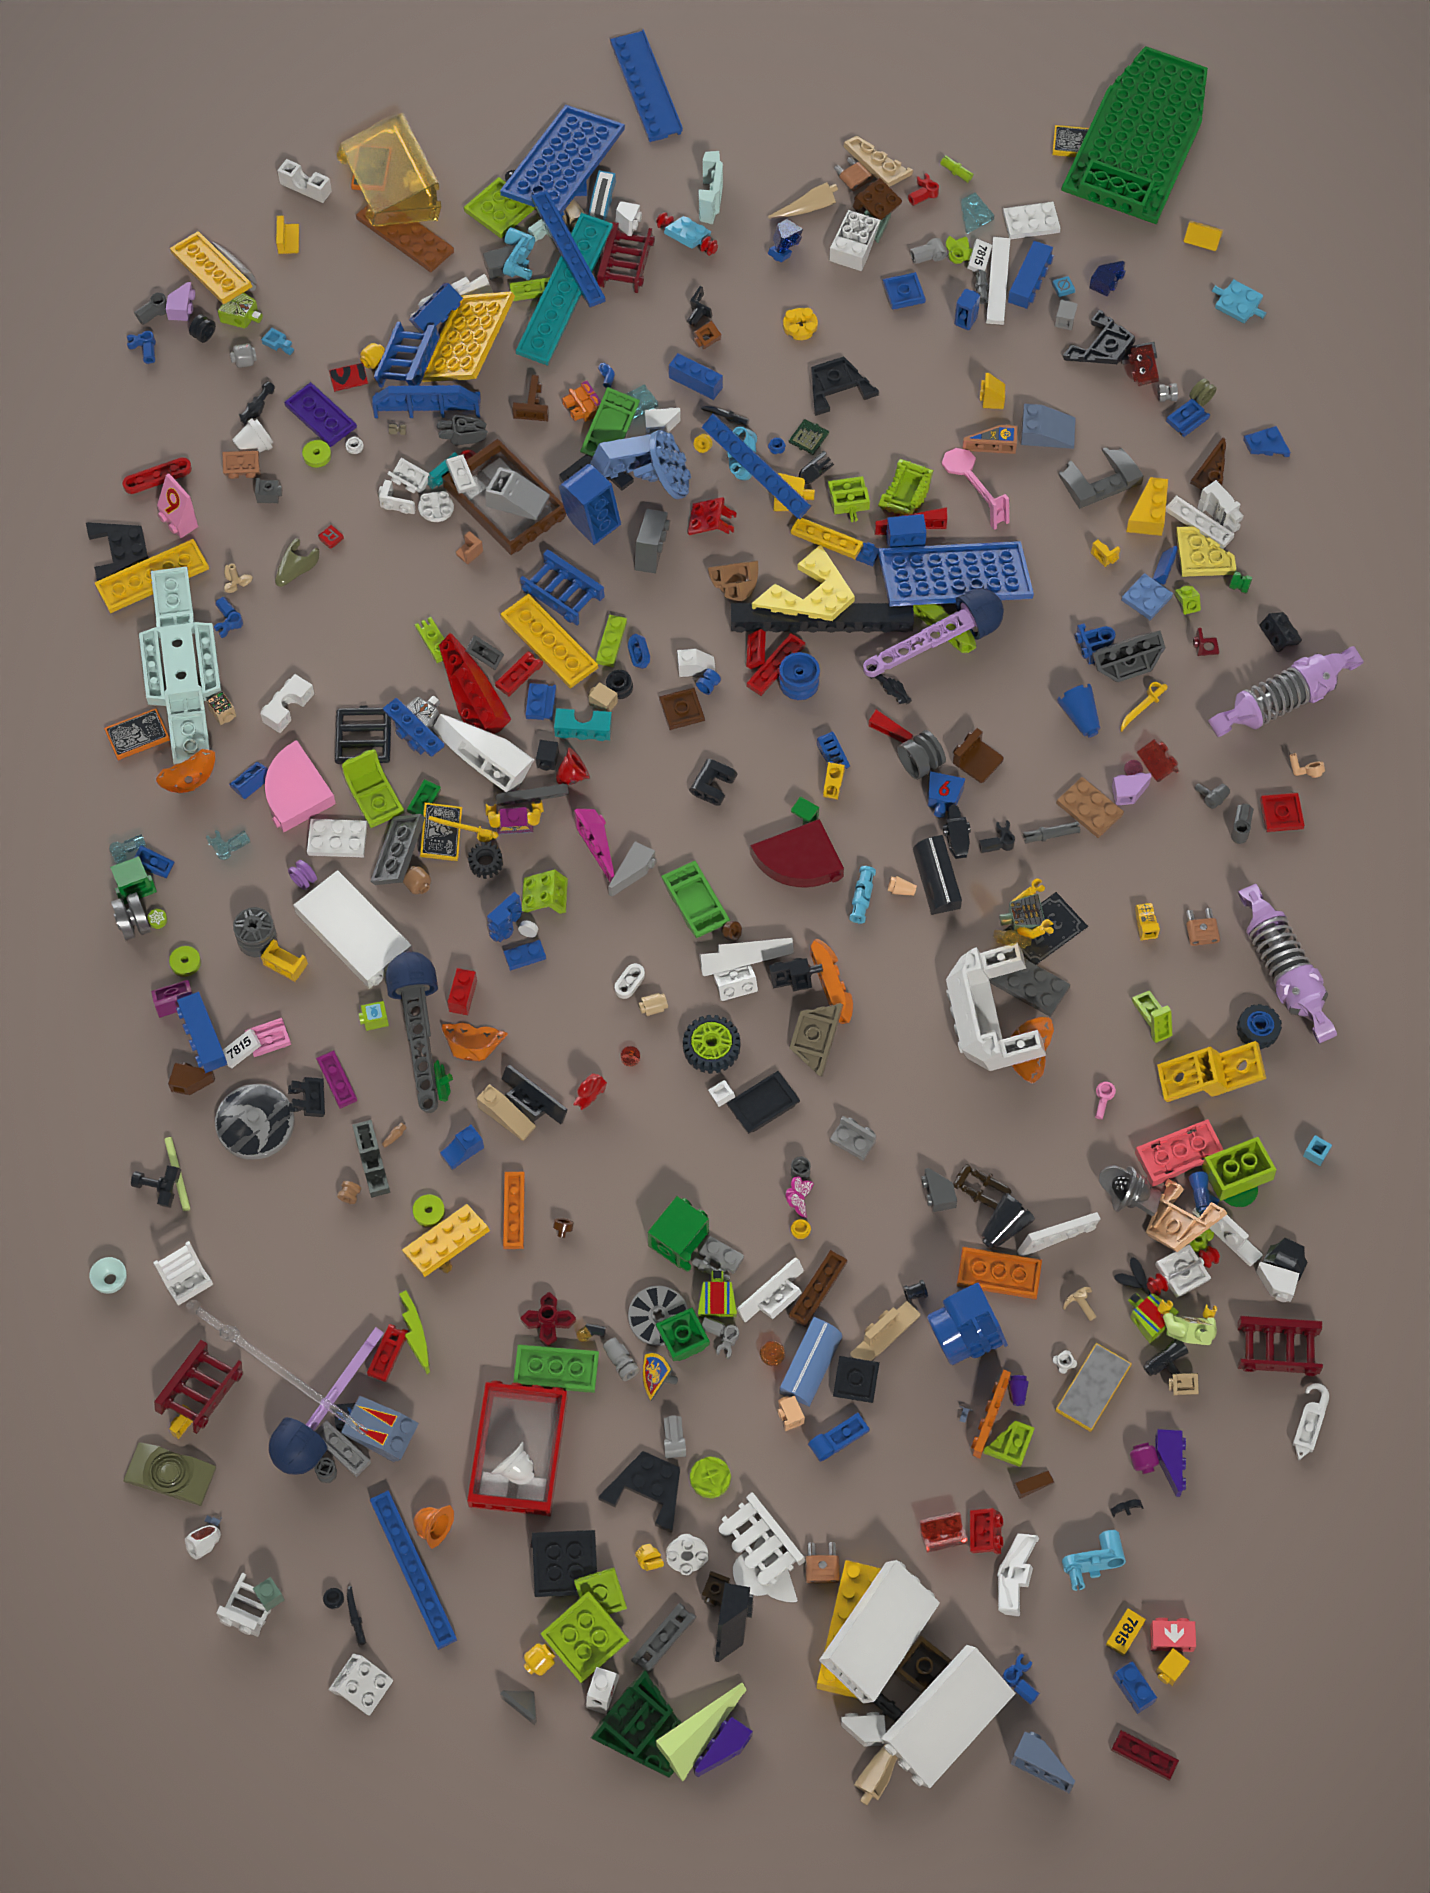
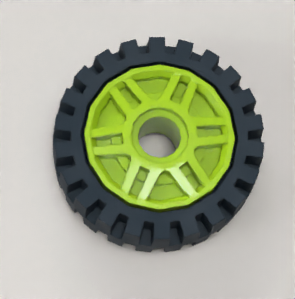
[683,1015,741,1074]

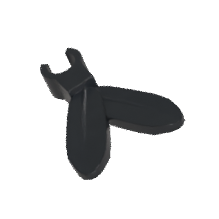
[1114,1257,1151,1296]

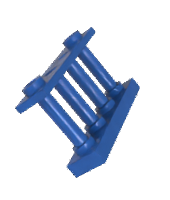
[374,322,440,388]
[520,549,605,626]

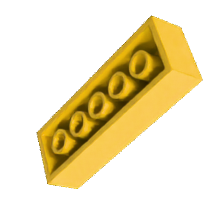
[816,1560,882,1699]

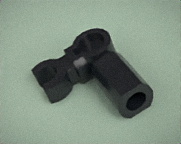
[979,820,1015,853]

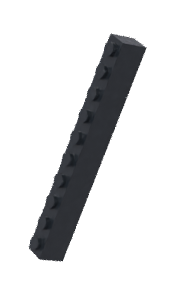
[731,603,914,633]

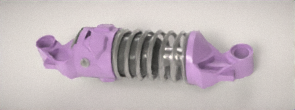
[1208,646,1364,737]
[1238,883,1337,1044]

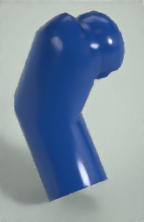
[598,363,615,388]

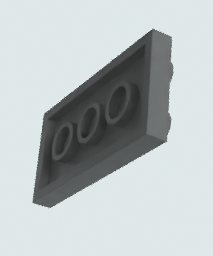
[370,814,425,885]
[989,959,1071,1017]

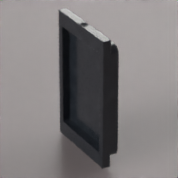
[726,1071,800,1134]

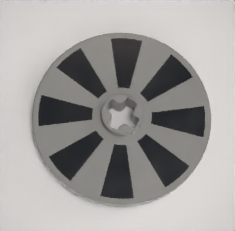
[628,1286,688,1346]

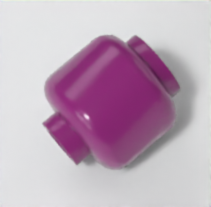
[1130,1443,1159,1474]

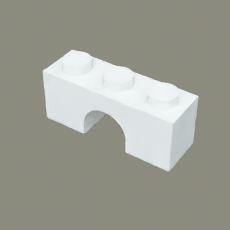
[277,159,332,203]
[260,674,314,733]

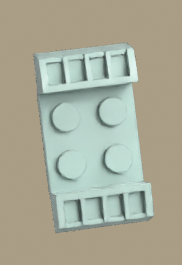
[699,151,723,224]

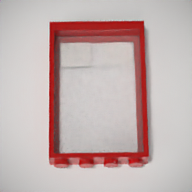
[467,1380,568,1516]

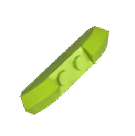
[913,604,976,653]

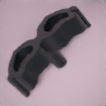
[1110,1499,1144,1518]

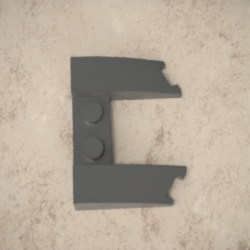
[1059,448,1144,509]

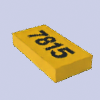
[1106,1608,1146,1656]

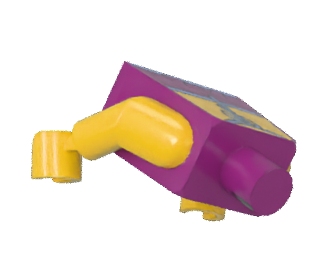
[485,801,544,834]

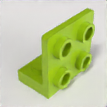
[522,869,568,914]

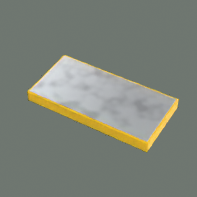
[1055,1343,1132,1432]

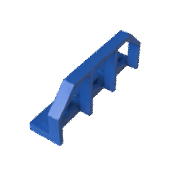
[372,385,481,418]

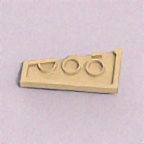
[843,136,913,187]

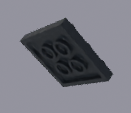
[532,1530,597,1597]

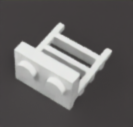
[153,1241,213,1306]
[216,1573,280,1637]

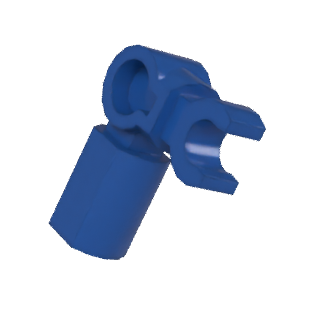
[127,331,156,364]
[214,597,243,638]
[1002,1654,1040,1705]

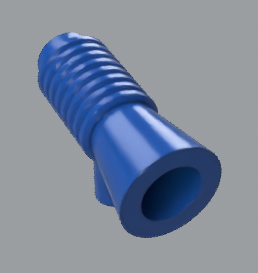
[1189,1172,1219,1216]

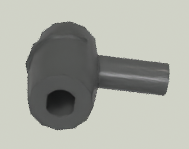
[1195,783,1230,809]

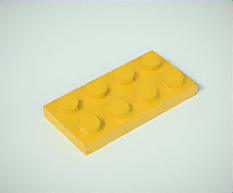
[402,1204,490,1277]

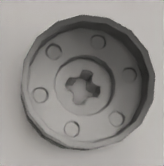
[897,730,946,780]
[233,907,277,957]

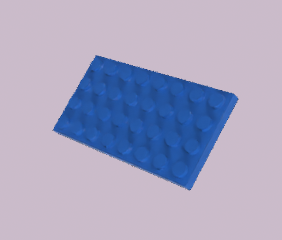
[500,105,625,215]
[878,541,1034,606]

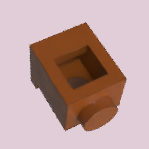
[693,320,722,349]

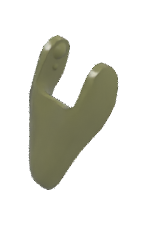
[275,538,320,587]

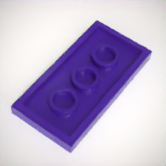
[284,382,357,447]

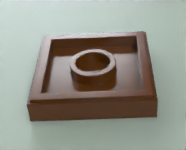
[659,687,705,730]

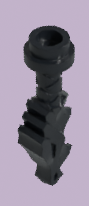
[239,381,275,425]
[868,665,912,705]

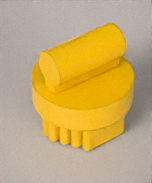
[635,1543,664,1571]

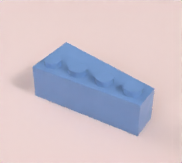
[590,434,652,479]

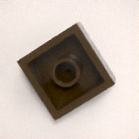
[894,1636,952,1693]

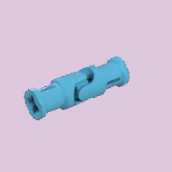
[849,866,876,924]

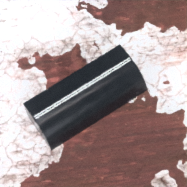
[913,835,962,915]

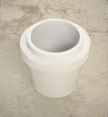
[232,418,273,453]

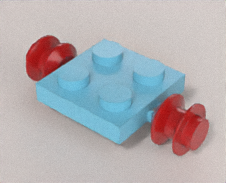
[656,212,718,256]

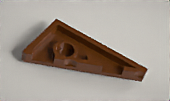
[1190,437,1226,490]

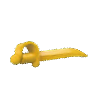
[1121,682,1168,732]
[428,816,499,843]

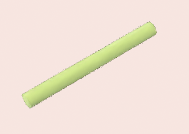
[164,1137,190,1211]

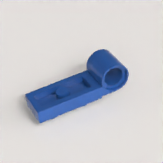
[808,1413,870,1462]

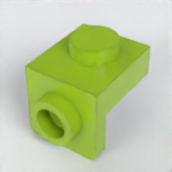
[1175,586,1201,615]

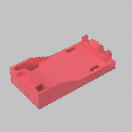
[1135,1119,1224,1187]

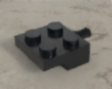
[769,958,823,992]

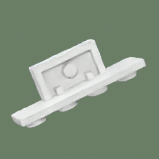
[1192,1207,1263,1266]
[737,1257,804,1322]

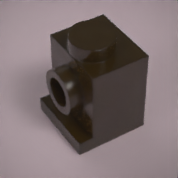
[701,1571,730,1607]

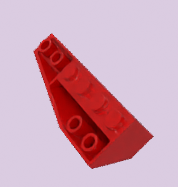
[439,633,512,734]

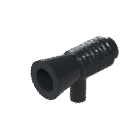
[1143,1338,1189,1376]

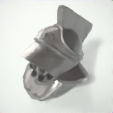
[1099,1165,1161,1216]

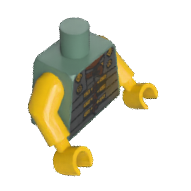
[999,878,1054,939]

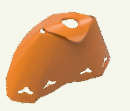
[156,749,216,793]
[1011,1017,1054,1083]
[442,1023,508,1061]

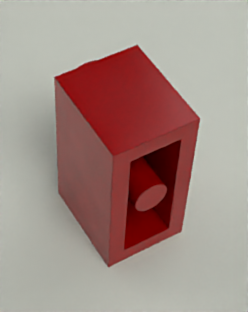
[447,968,477,1016]

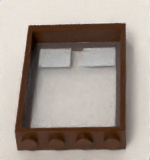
[442,439,566,555]

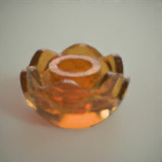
[760,1341,785,1366]

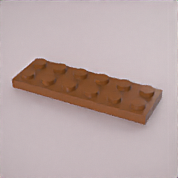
[356,194,454,272]

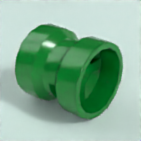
[1229,571,1253,594]

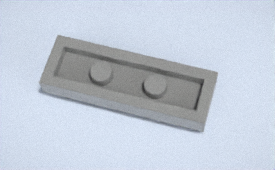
[315,1420,371,1478]

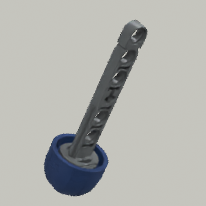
[386,952,438,1113]

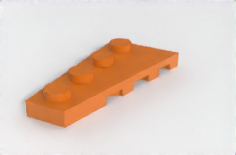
[971,1369,1011,1458]

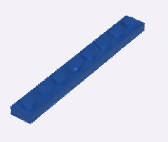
[531,190,605,308]
[702,414,812,519]
[370,1490,457,1650]

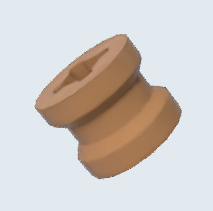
[337,1181,361,1204]

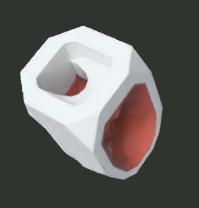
[185,1525,221,1560]

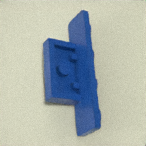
[383,698,445,757]

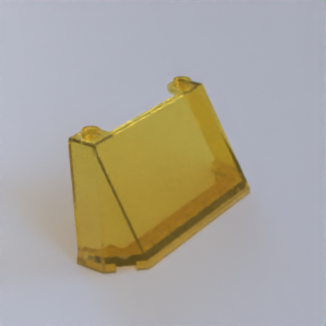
[337,113,441,226]

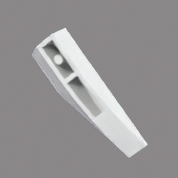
[432,714,534,793]

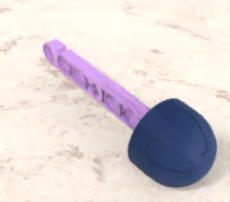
[863,588,1004,677]
[269,1327,384,1475]

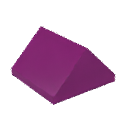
[151,980,193,1018]

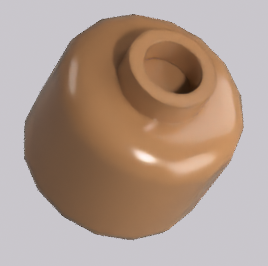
[403,866,431,894]

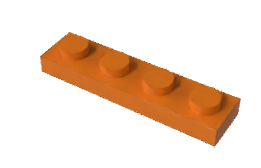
[503,1172,525,1249]

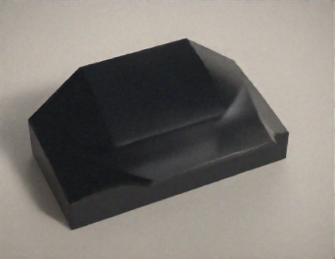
[1263,1238,1308,1281]

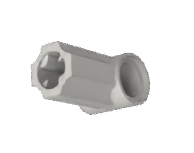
[910,238,947,264]
[664,1416,686,1458]

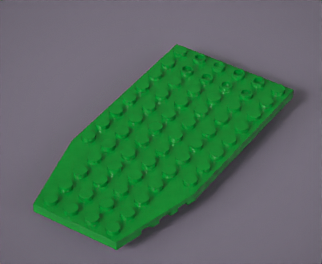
[1061,46,1208,225]

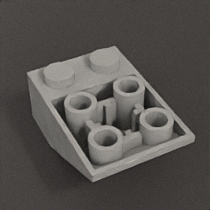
[485,467,550,520]

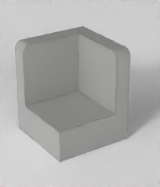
[1055,300,1078,330]

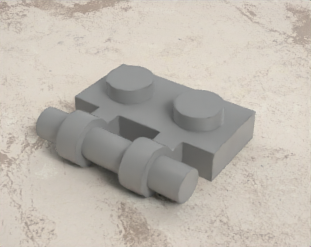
[692,1236,744,1282]

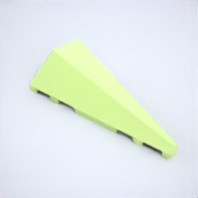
[656,1683,747,1782]

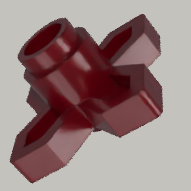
[520,1292,576,1347]

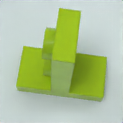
[1132,991,1172,1043]

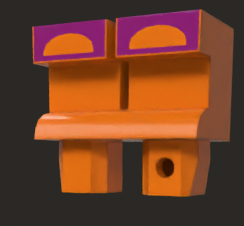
[562,380,601,422]

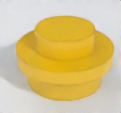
[791,1219,811,1239]

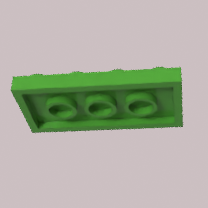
[513,1345,599,1393]

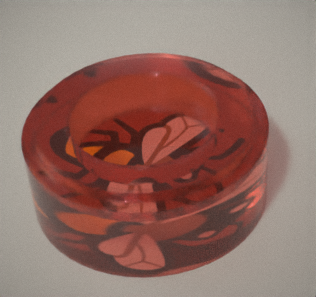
[621,1046,640,1066]

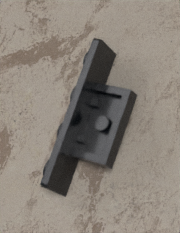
[501,1065,568,1125]

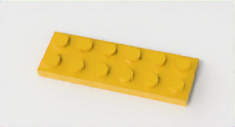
[170,231,252,305]
[95,539,209,613]
[500,594,598,689]

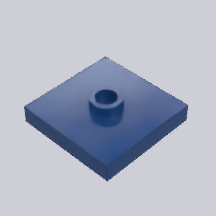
[883,272,926,310]

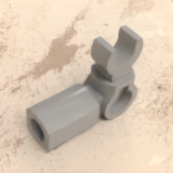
[702,1316,739,1359]

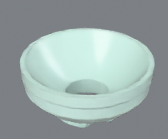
[89,1257,127,1294]

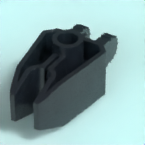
[943,805,971,859]

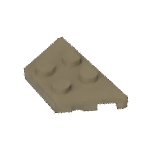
[790,1003,843,1077]

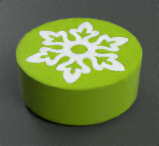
[147,909,167,929]

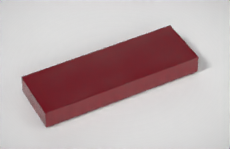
[1111,1730,1179,1781]

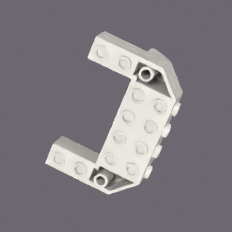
[946,943,1046,1071]

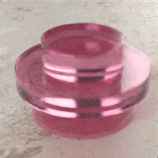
[1124,760,1143,776]

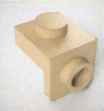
[1169,1373,1199,1395]

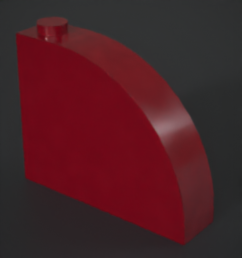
[750,819,844,888]

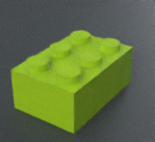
[1202,1137,1277,1201]

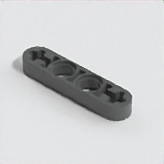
[496,784,569,806]

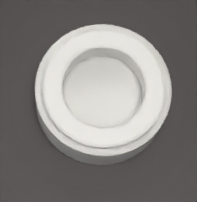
[518,920,539,938]

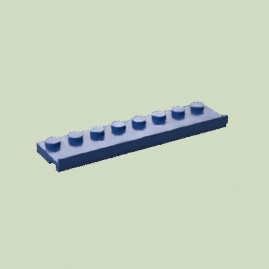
[610,29,683,142]

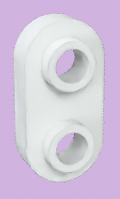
[615,963,645,999]

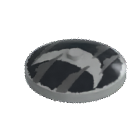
[215,1084,295,1160]

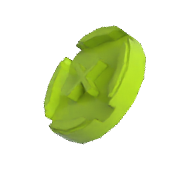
[690,1456,731,1499]

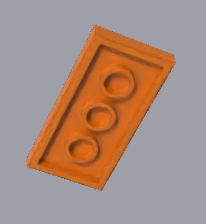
[957,1247,1042,1299]

